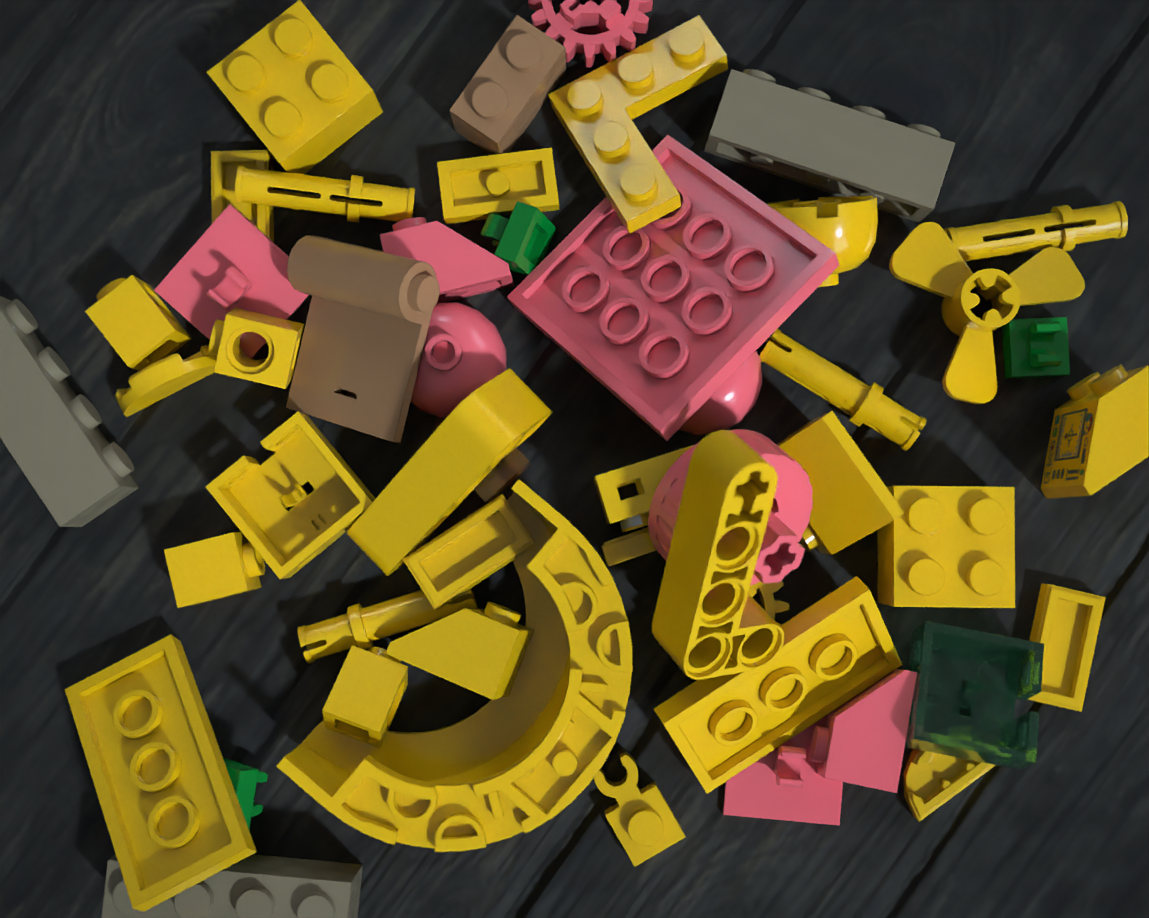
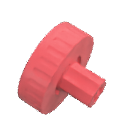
[648,430,813,585]

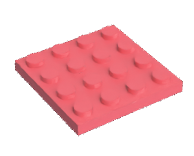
[507,135,839,441]

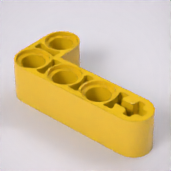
[347,368,552,576]
[652,430,785,679]

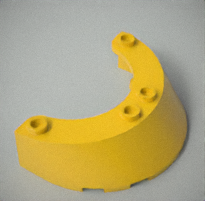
[276,479,633,852]

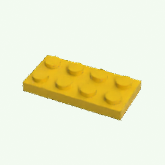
[654,576,902,794]
[65,634,257,912]

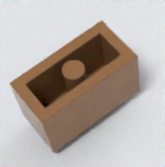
[449,15,566,155]

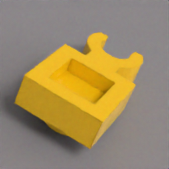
[594,751,686,867]

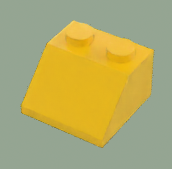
[777,411,904,555]

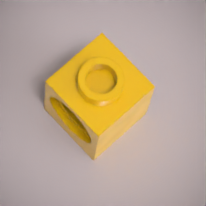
[85,275,192,371]
[208,307,304,389]
[164,532,265,608]
[322,645,408,749]

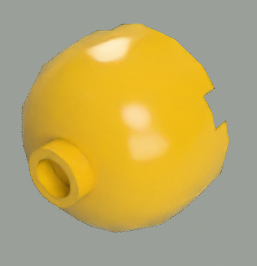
[767,195,878,287]

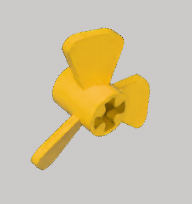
[889,222,1085,404]

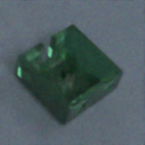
[905,621,1044,770]

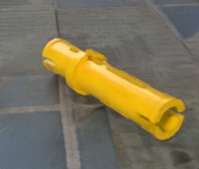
[235,165,415,223]
[944,201,1128,261]
[759,328,927,451]
[297,589,478,663]

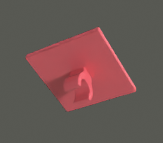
[154,204,309,359]
[723,715,843,826]

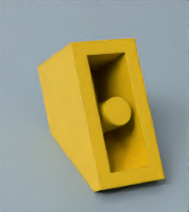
[385,602,534,700]

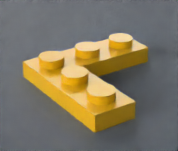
[548,15,728,234]

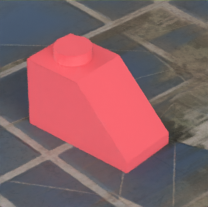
[380,217,514,303]
[809,669,917,793]

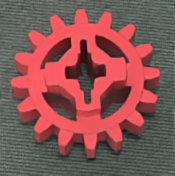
[528,0,653,67]

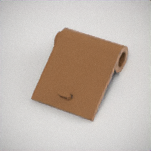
[286,235,440,443]

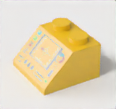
[1041,365,1149,499]

